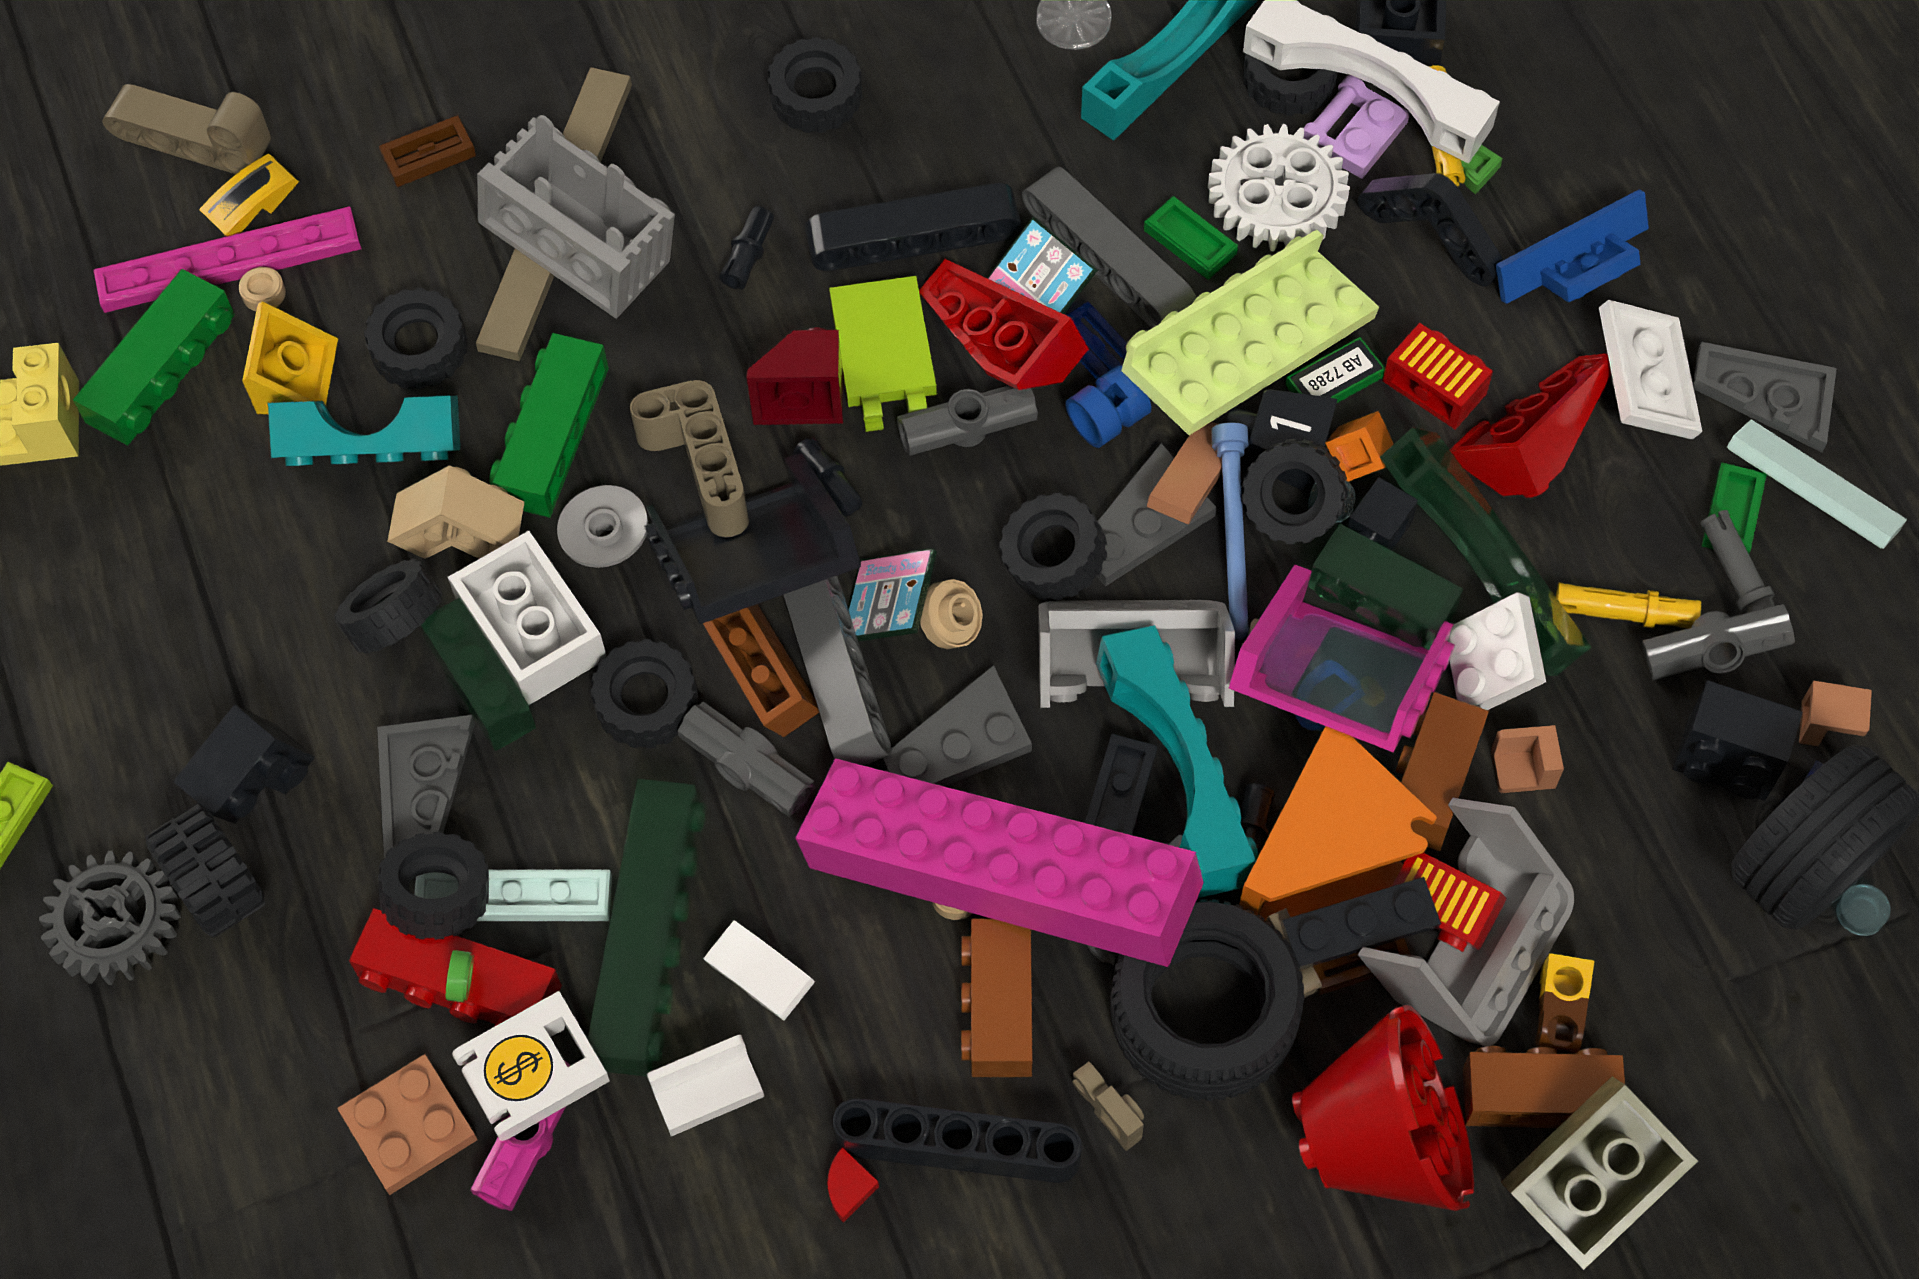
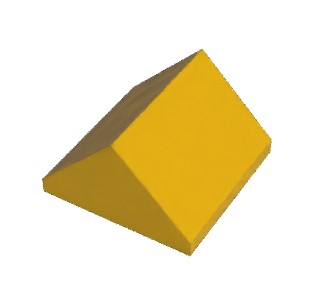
[242,301,338,415]

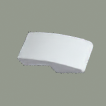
[703,920,815,1021]

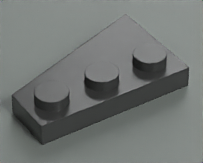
[1693,342,1837,453]
[1096,443,1216,587]
[882,665,1032,786]
[377,715,475,859]

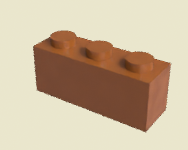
[703,604,819,737]
[1395,692,1489,851]
[961,919,1032,1077]
[1463,1046,1625,1128]

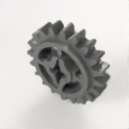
[39,850,181,985]

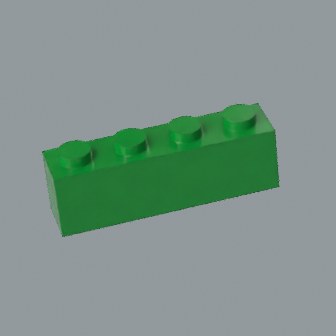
[73,269,235,446]
[490,333,609,518]

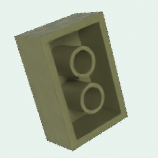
[1500,1076,1698,1270]

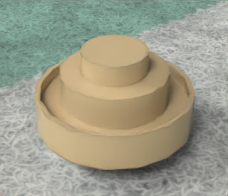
[919,579,983,649]

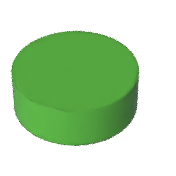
[446,950,474,1003]

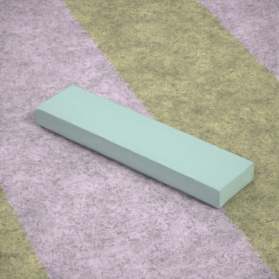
[1727,419,1907,549]
[414,870,612,921]

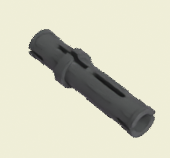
[1700,510,1775,613]

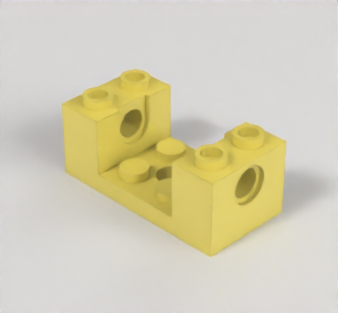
[0,343,79,466]

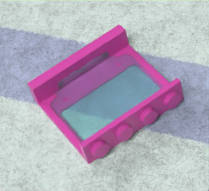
[1229,565,1455,752]

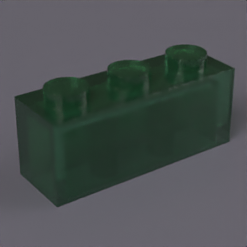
[1308,524,1463,650]
[420,597,536,751]

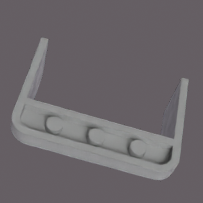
[1039,600,1235,708]
[1358,798,1574,1046]

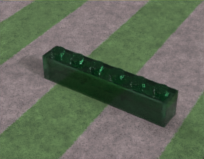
[588,779,705,1077]

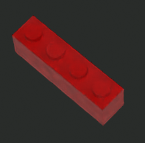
[349,908,562,1026]

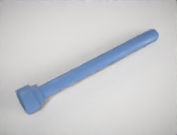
[1211,423,1249,640]

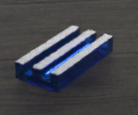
[1067,302,1127,379]

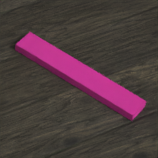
[93,206,361,313]

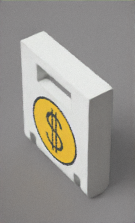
[452,991,610,1141]

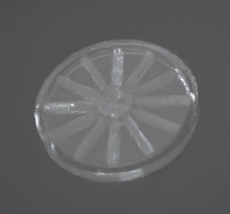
[1037,0,1112,50]

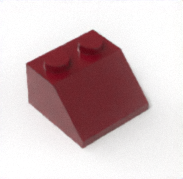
[747,327,843,425]

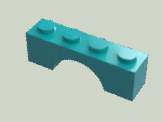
[268,395,461,466]

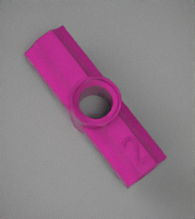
[471,1061,571,1211]

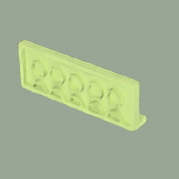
[1121,230,1379,435]

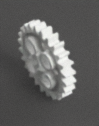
[1208,124,1350,251]

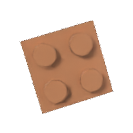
[337,1054,478,1195]

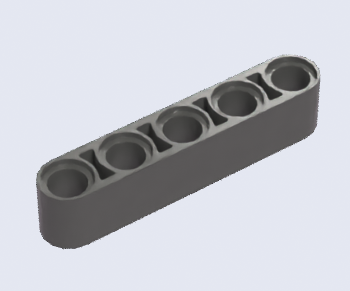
[1022,167,1197,328]
[784,576,892,766]

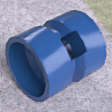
[1066,365,1151,448]

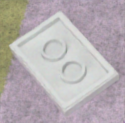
[1599,300,1702,439]

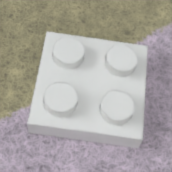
[1448,592,1546,710]

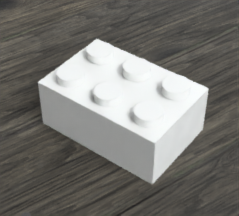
[448,531,607,706]

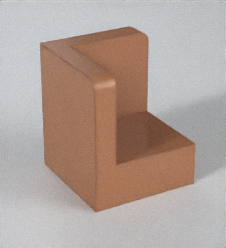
[1799,681,1872,746]
[1491,725,1564,793]

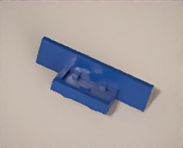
[1496,189,1649,304]

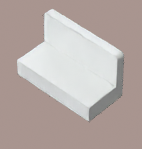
[647,1035,764,1136]

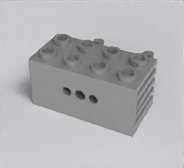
[477,115,675,319]

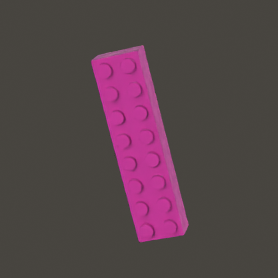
[796,759,1204,967]

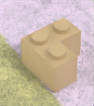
[387,465,524,559]

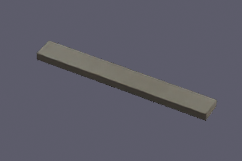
[476,67,632,361]

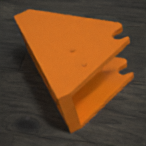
[1239,726,1437,921]

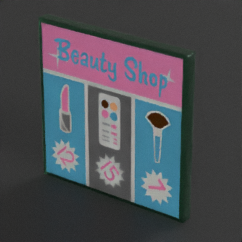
[987,217,1098,314]
[848,548,937,641]

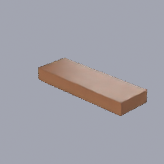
[1147,421,1222,525]

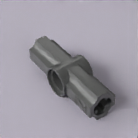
[897,385,1038,456]
[1642,604,1795,680]
[678,702,815,817]

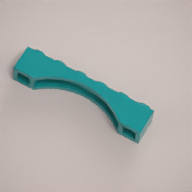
[1081,0,1258,141]
[1096,625,1258,898]

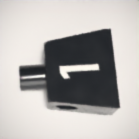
[1226,389,1338,493]

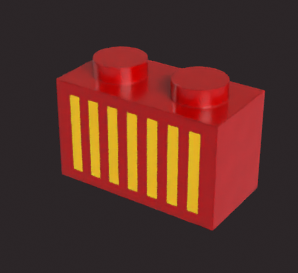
[1383,322,1493,430]
[1392,853,1507,952]

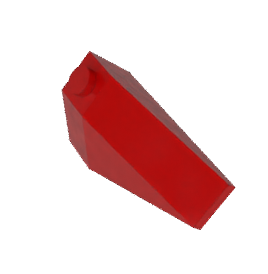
[919,259,1089,390]
[1447,353,1612,498]

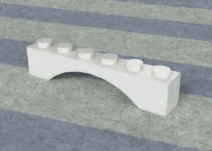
[1243,0,1500,164]

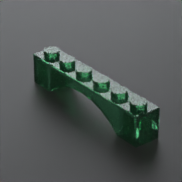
[1380,427,1591,676]

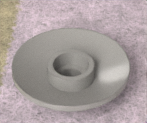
[557,485,648,568]

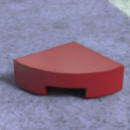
[828,1147,879,1223]

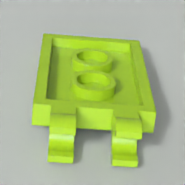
[829,276,937,432]

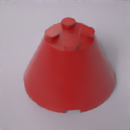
[1292,1005,1474,1211]

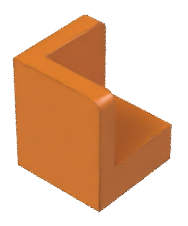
[1325,411,1396,483]

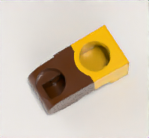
[1536,953,1594,1054]

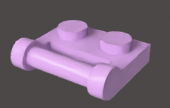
[1303,75,1410,179]

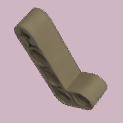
[102,84,271,174]
[630,380,749,537]

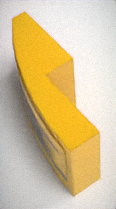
[199,153,299,236]

